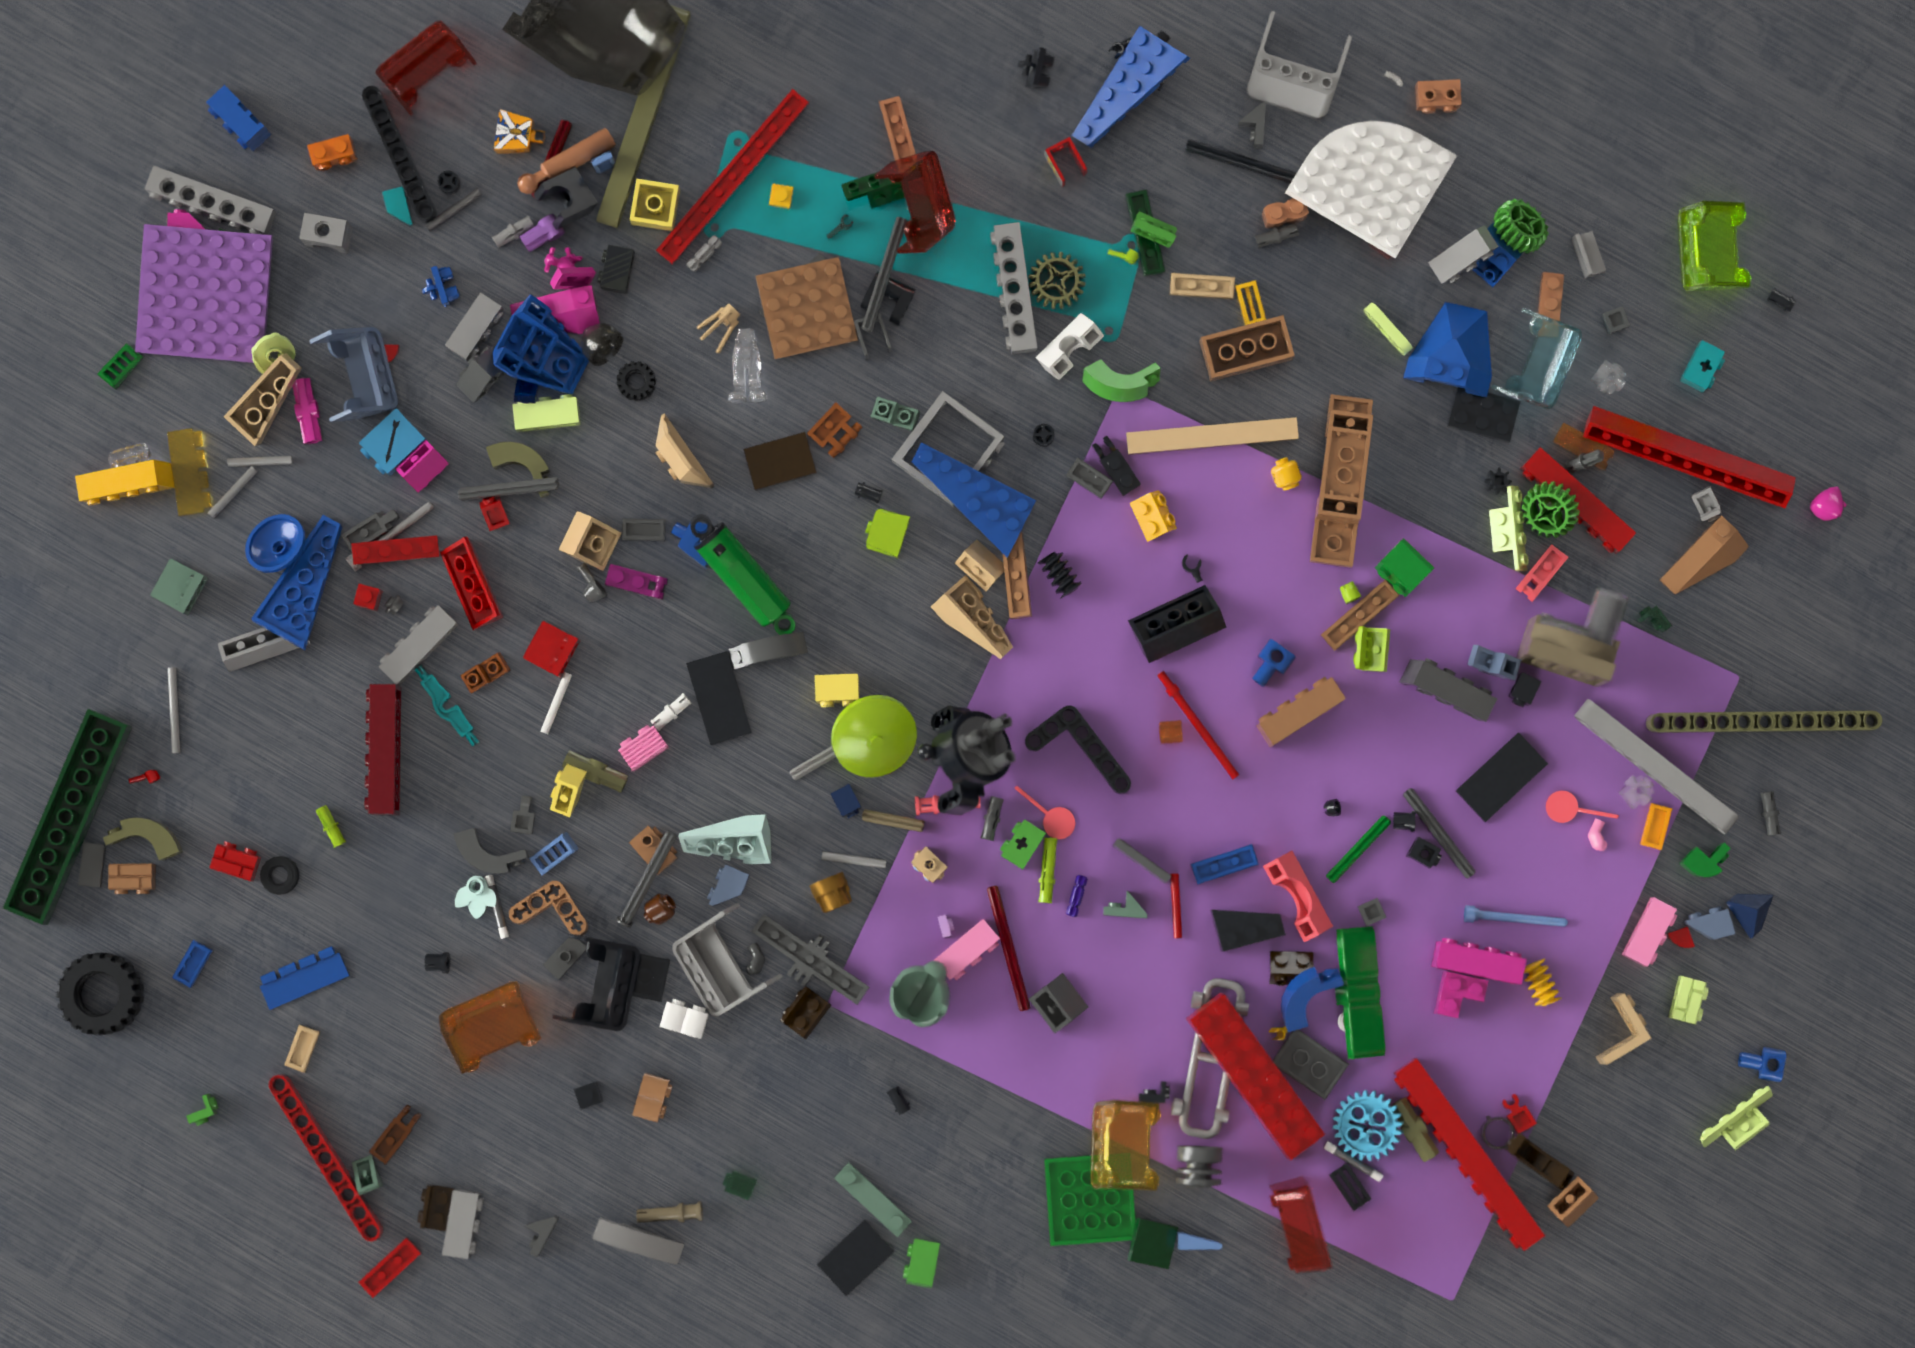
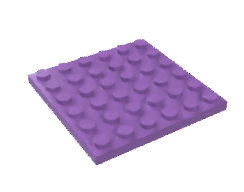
[135,224,273,363]

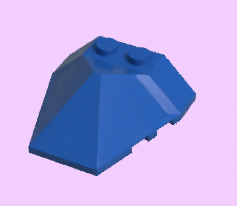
[493,295,590,394]
[1403,302,1492,398]

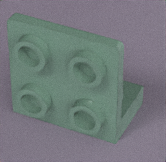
[151,559,208,615]

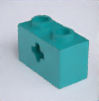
[1680,340,1725,392]

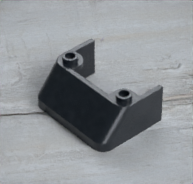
[552,934,640,1031]

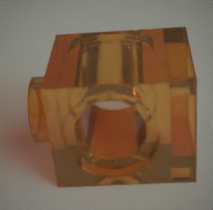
[1158,720,1183,745]

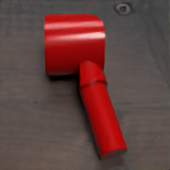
[128,770,160,784]

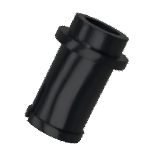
[1767,288,1796,312]
[854,482,883,503]
[886,1086,911,1115]

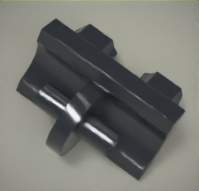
[1018,47,1055,88]

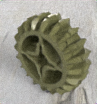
[1029,252,1086,309]

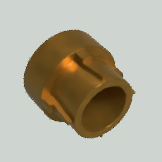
[809,872,852,913]

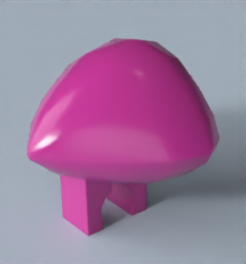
[1810,486,1847,521]

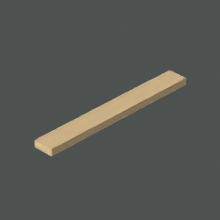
[1126,417,1299,455]

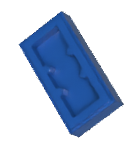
[172,940,213,988]

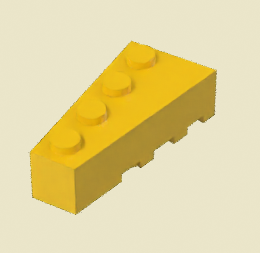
[75,460,176,505]

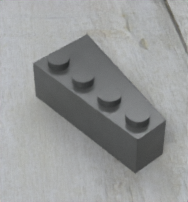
[1400,658,1497,722]

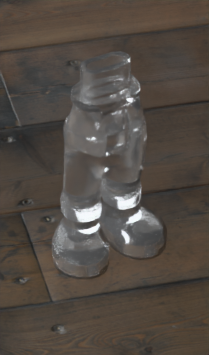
[727,329,767,403]

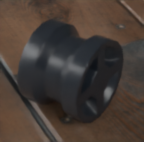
[437,170,461,195]
[1033,424,1055,447]

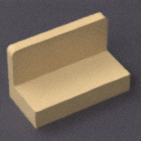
[955,540,1004,592]

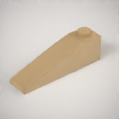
[931,575,1013,659]

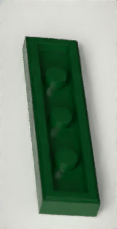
[1125,189,1166,277]

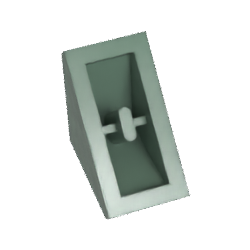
[352,1155,384,1195]

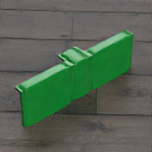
[1335,926,1385,1059]

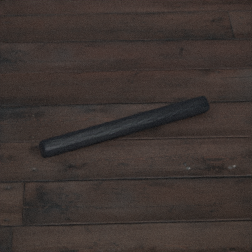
[1185,139,1297,183]

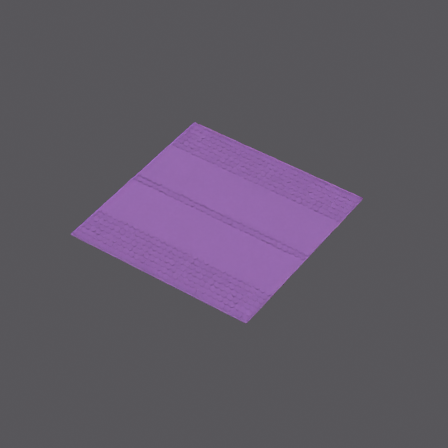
[828,397,1739,1300]

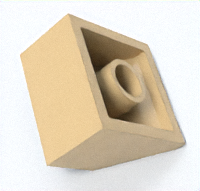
[559,511,621,571]

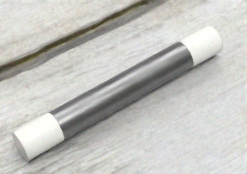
[485,874,509,939]
[1324,1141,1383,1182]

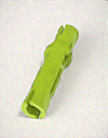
[1038,838,1057,903]

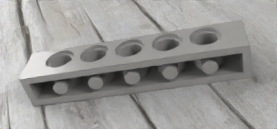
[145,166,276,235]
[990,222,1037,354]

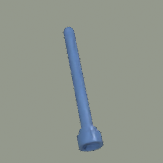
[1464,905,1568,927]

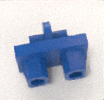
[422,266,460,307]

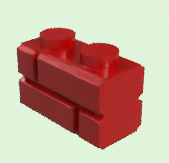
[210,841,261,882]

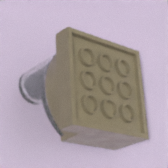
[1516,588,1629,687]

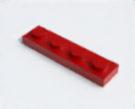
[351,535,439,565]

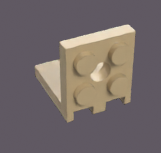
[1595,993,1651,1065]

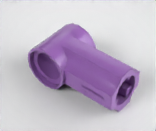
[519,213,565,253]

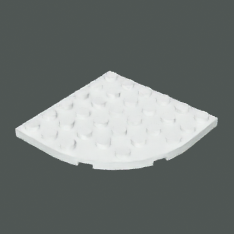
[1285,121,1457,258]

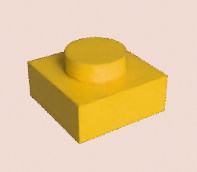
[769,183,794,209]

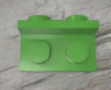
[1130,212,1177,248]

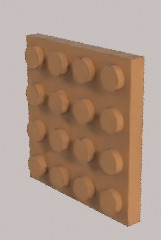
[755,257,858,359]

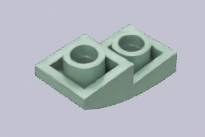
[871,397,920,431]

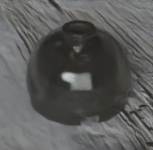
[581,323,623,366]

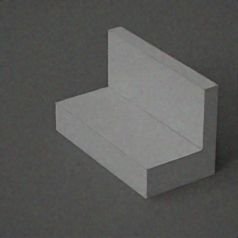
[1571,231,1606,279]

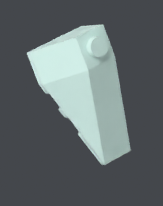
[678,814,771,864]

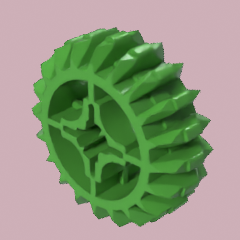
[1493,199,1549,254]
[1521,481,1580,538]

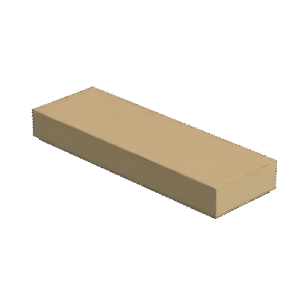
[1170,273,1235,299]

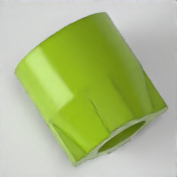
[1340,581,1362,604]

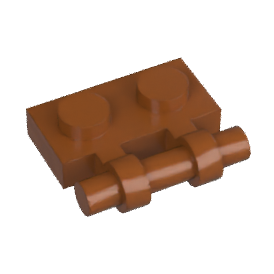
[807,403,863,458]

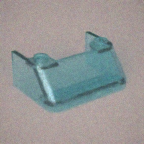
[1491,308,1582,409]

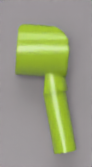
[1108,249,1139,264]

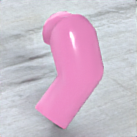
[1588,818,1607,851]

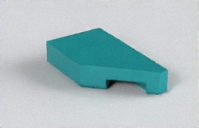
[382,186,413,226]

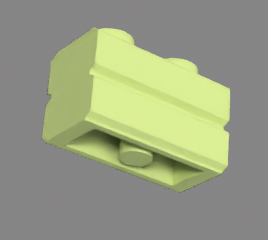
[1668,976,1709,1025]

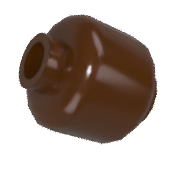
[643,893,676,925]

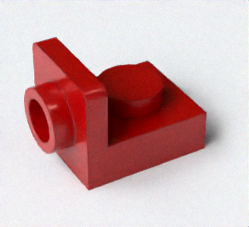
[479,496,510,531]

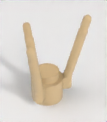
[697,304,740,354]

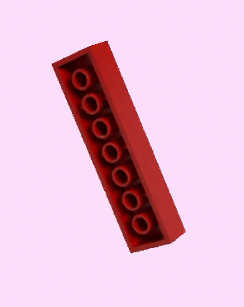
[1185,993,1326,1160]

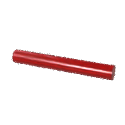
[1170,873,1182,938]

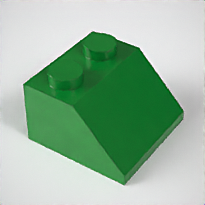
[1375,538,1434,597]

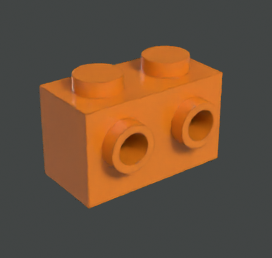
[307,134,357,171]

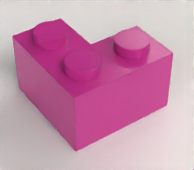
[1434,971,1488,1018]

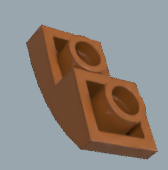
[460,652,511,694]

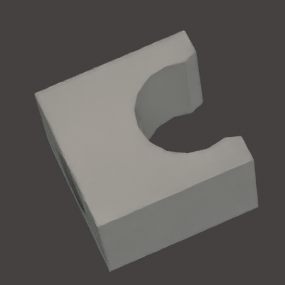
[299,213,353,254]

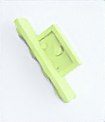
[1489,485,1529,572]
[1700,1086,1773,1151]

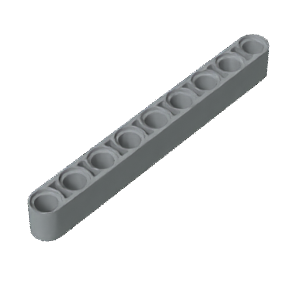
[1574,699,1739,835]

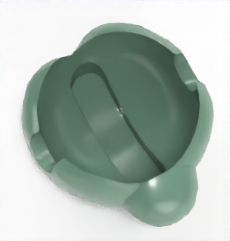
[890,961,950,1027]

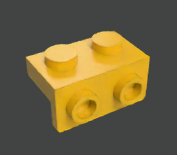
[1130,490,1177,542]

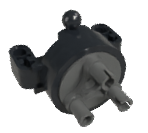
[917,706,1015,816]

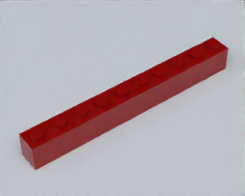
[1583,406,1796,508]
[1394,1058,1545,1251]

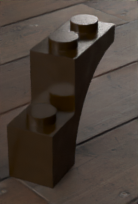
[1507,1133,1575,1191]

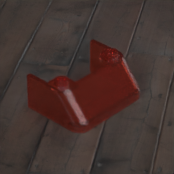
[375,21,477,116]
[875,151,956,254]
[1269,1176,1332,1274]

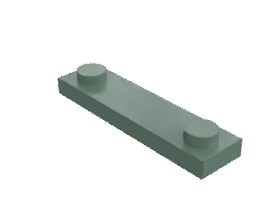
[834,1162,912,1237]

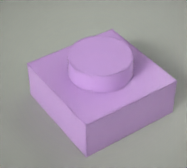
[938,915,954,938]

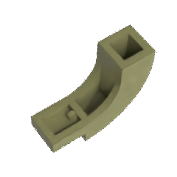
[486,442,550,498]
[103,818,183,861]

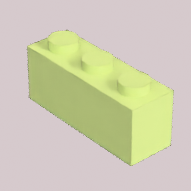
[512,394,581,432]

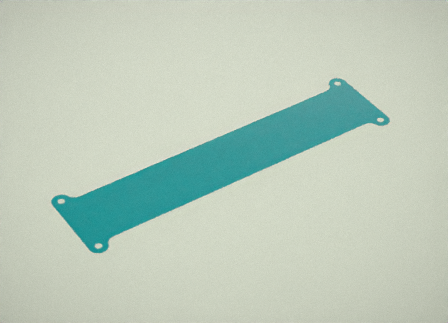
[703,131,1140,342]

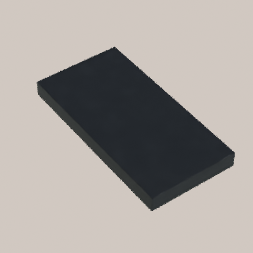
[686,651,752,745]
[1456,732,1548,822]

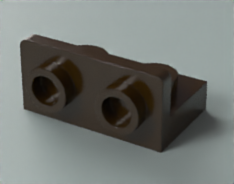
[780,986,831,1040]
[417,1184,455,1231]

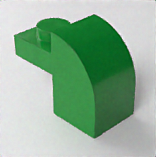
[1679,843,1731,878]

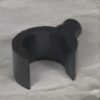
[1182,554,1203,583]

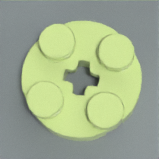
[251,333,296,374]

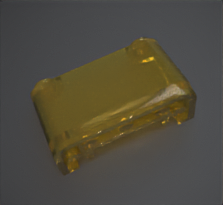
[1091,1100,1161,1191]

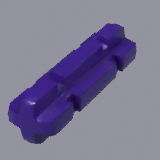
[1066,875,1088,917]

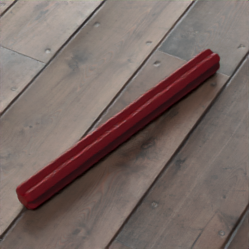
[987,885,1030,1011]

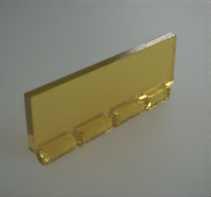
[167,428,212,516]

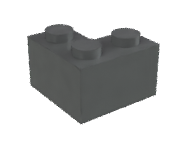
[456,344,506,403]

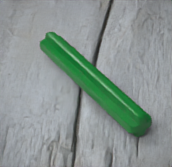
[1326,815,1391,883]

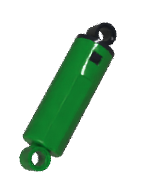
[690,514,795,635]

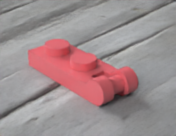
[1516,544,1568,602]

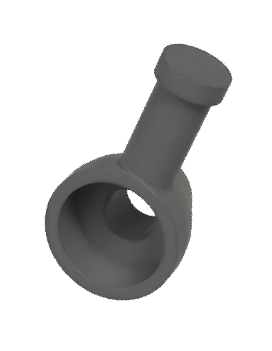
[577,563,607,603]

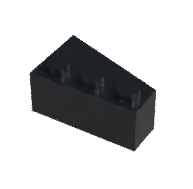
[1210,910,1286,952]

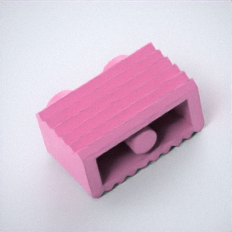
[618,725,669,772]

